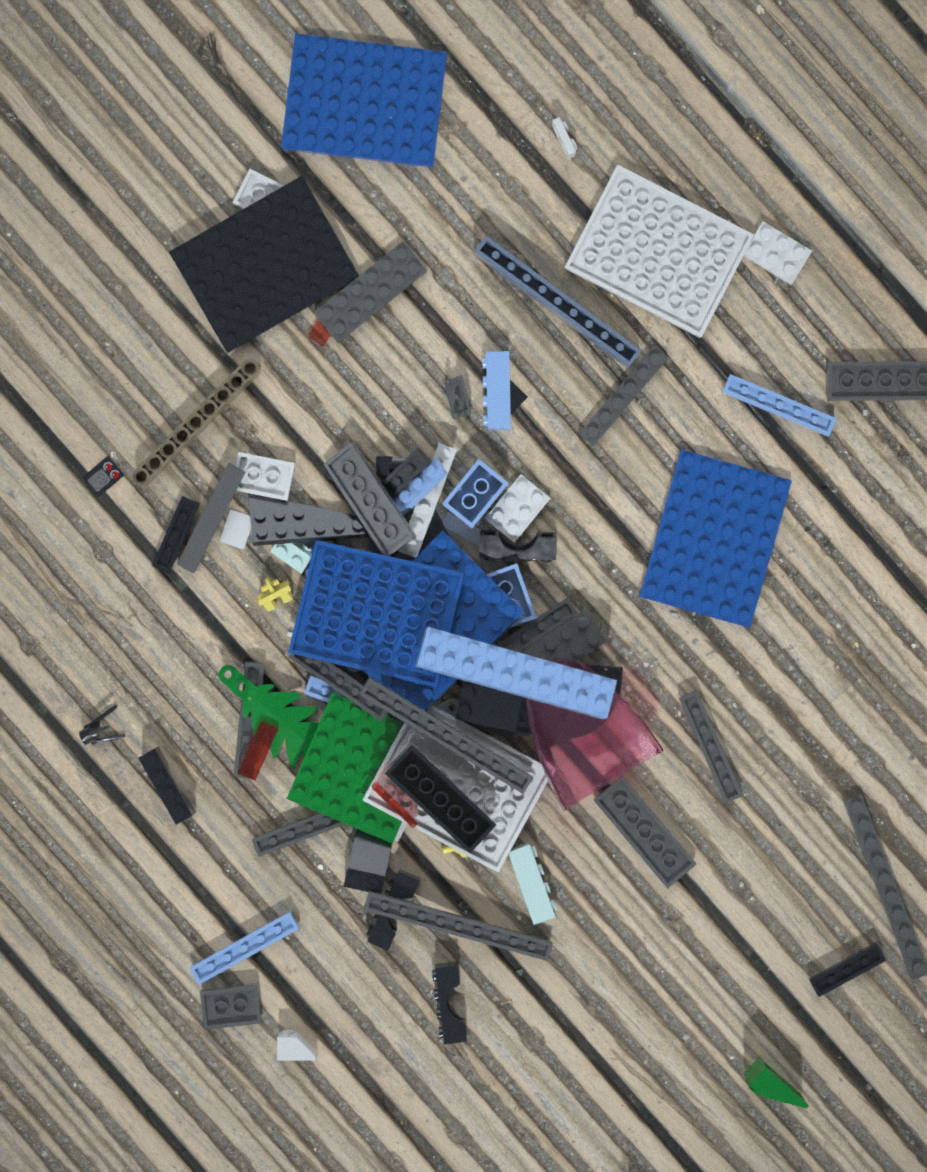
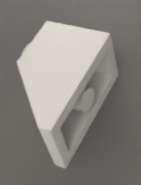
[277,1030,317,1061]

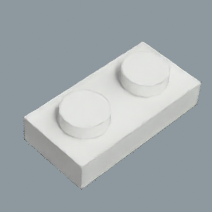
[552,117,577,159]

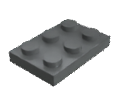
[200,984,262,1030]

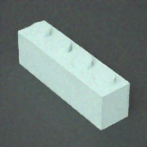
[509,842,557,925]

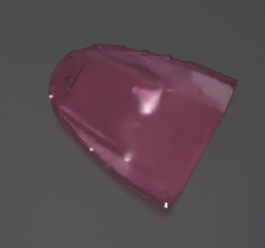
[526,657,664,811]

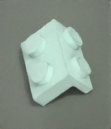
[270,542,314,574]

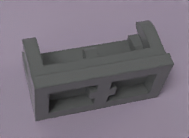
[444,375,471,419]

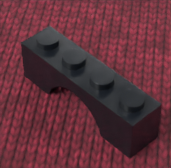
[479,530,557,562]
[138,746,196,825]
[366,869,420,951]
[432,961,467,1044]

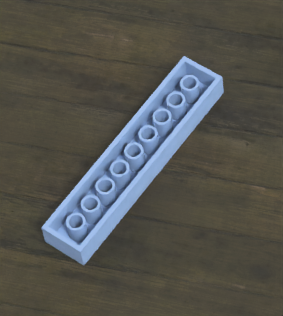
[415,627,617,719]

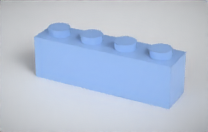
[482,351,511,431]

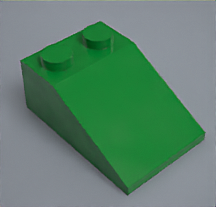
[744,1057,809,1109]

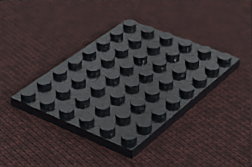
[169,176,359,353]

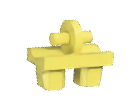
[257,578,293,612]

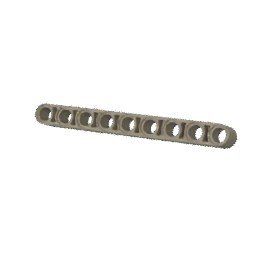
[132,359,261,486]

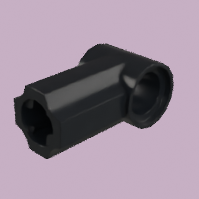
[376,456,406,476]

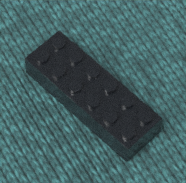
[384,743,497,853]

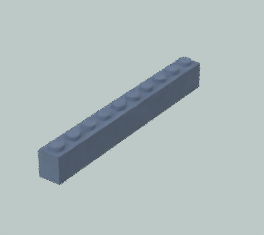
[474,236,641,369]

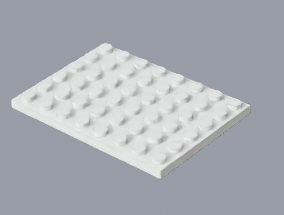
[564,165,754,338]
[362,705,553,872]

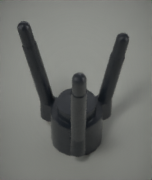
[79,705,125,745]

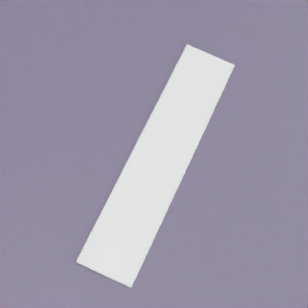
[443,512,481,545]

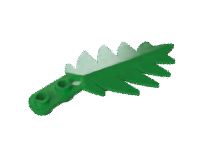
[219,665,319,768]

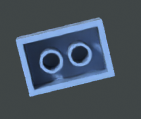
[442,459,509,529]
[487,564,537,628]

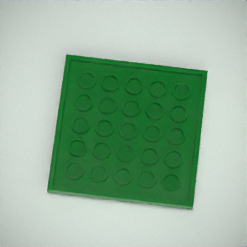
[286,692,404,844]

